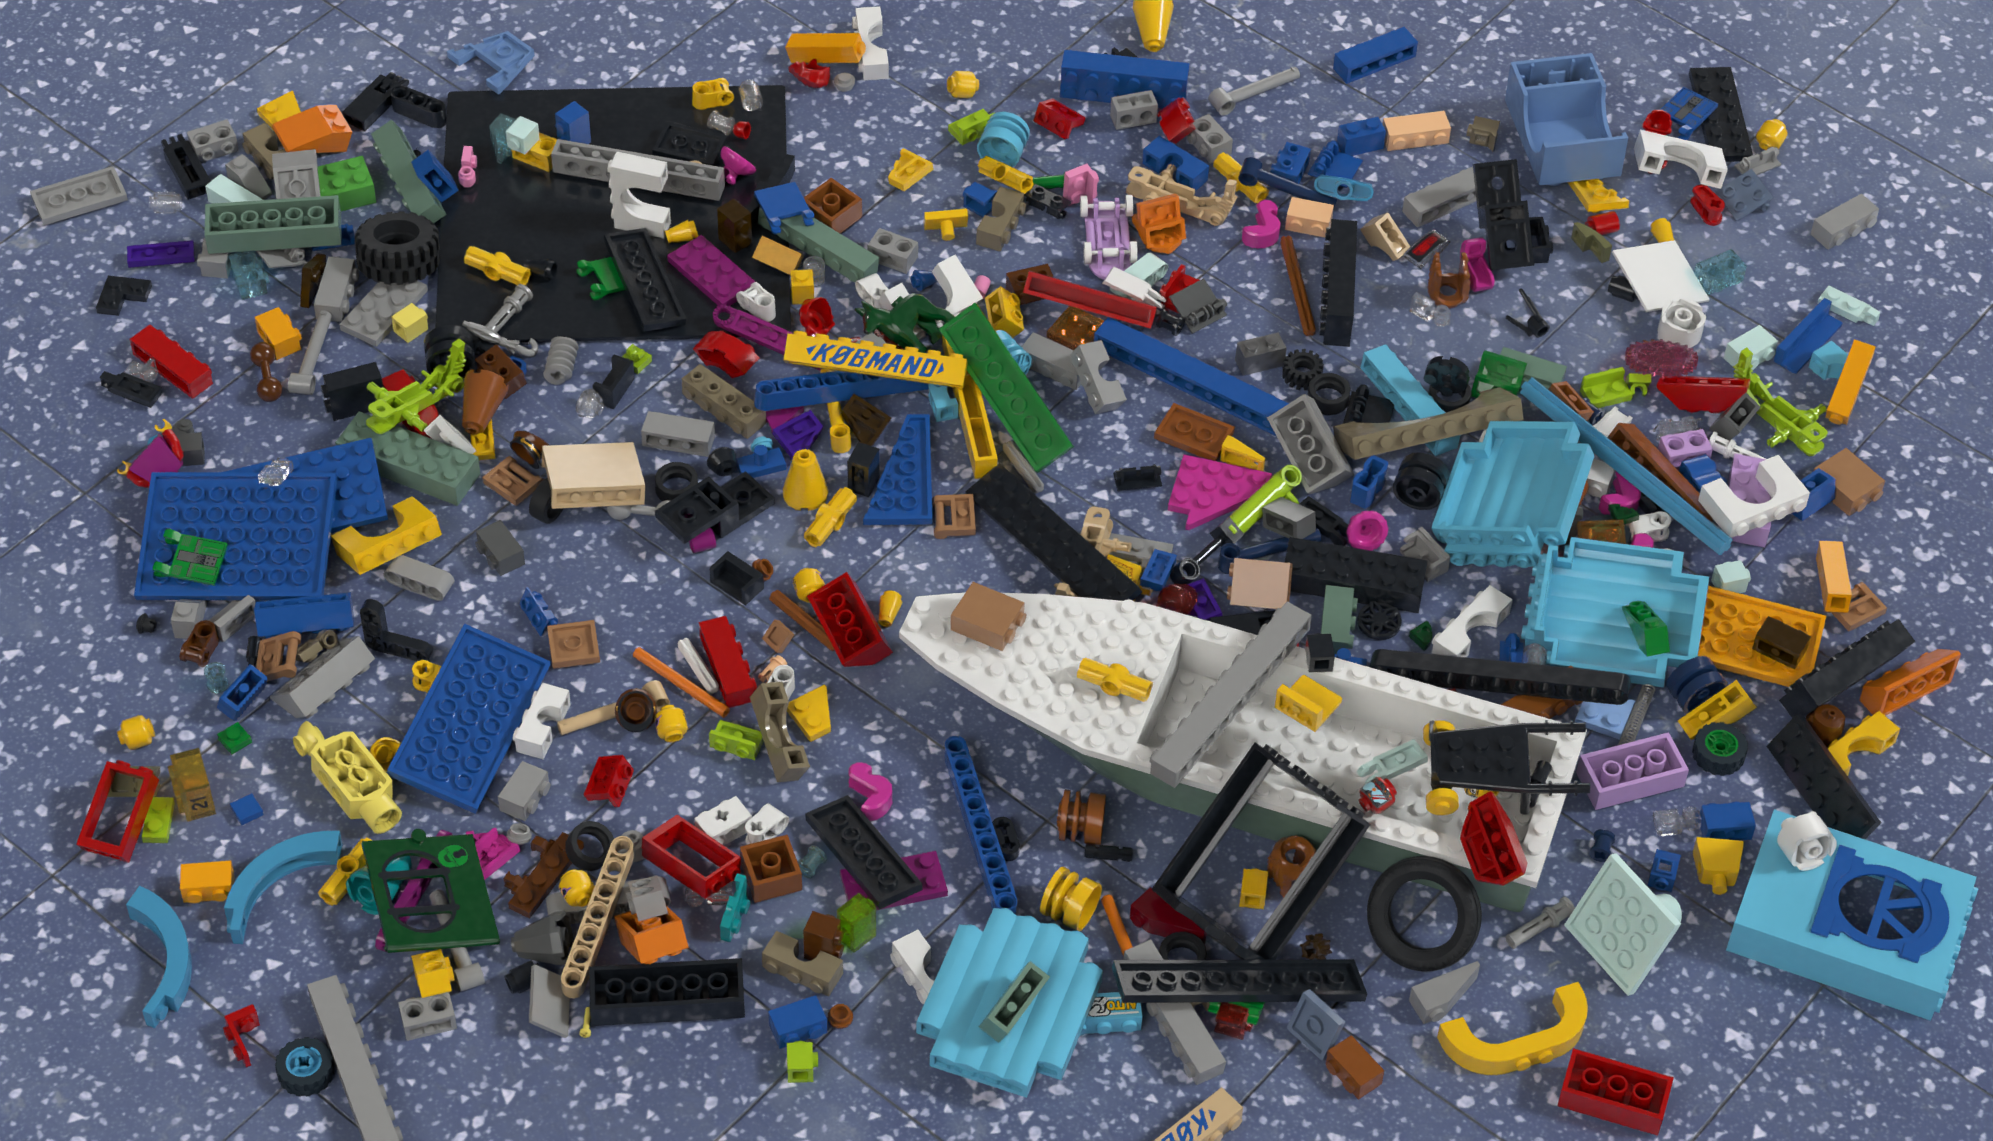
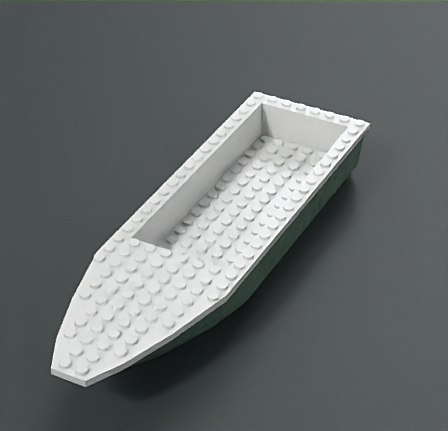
[899,592,1587,912]

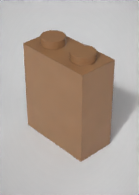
[1813,448,1885,516]
[1227,558,1293,609]
[951,582,1027,651]

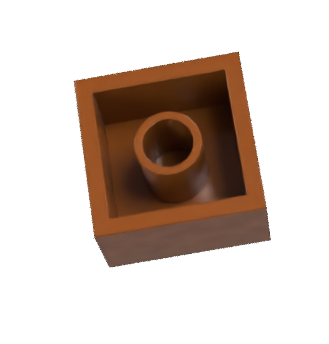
[804,178,862,233]
[740,834,802,903]

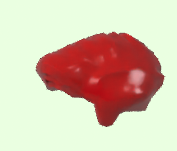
[788,58,830,89]
[799,297,835,337]

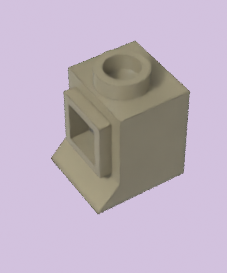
[1466,116,1500,152]

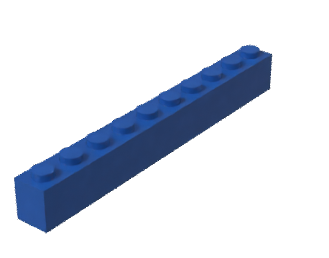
[1094,317,1289,437]

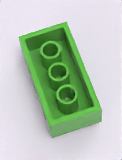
[318,156,376,211]

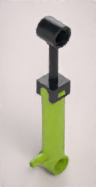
[1170,465,1302,587]

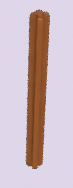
[1280,235,1316,336]

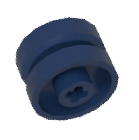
[1666,656,1728,714]

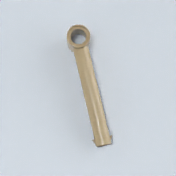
[557,680,670,736]

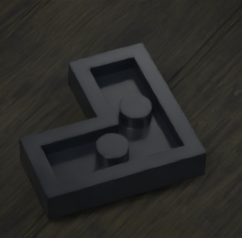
[96,275,152,316]

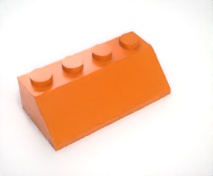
[1859,649,1961,716]

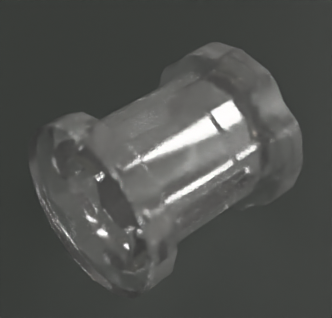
[707,110,735,136]

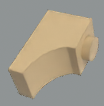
[1360,212,1411,261]

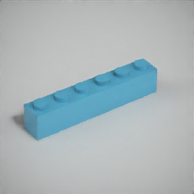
[1360,344,1461,456]

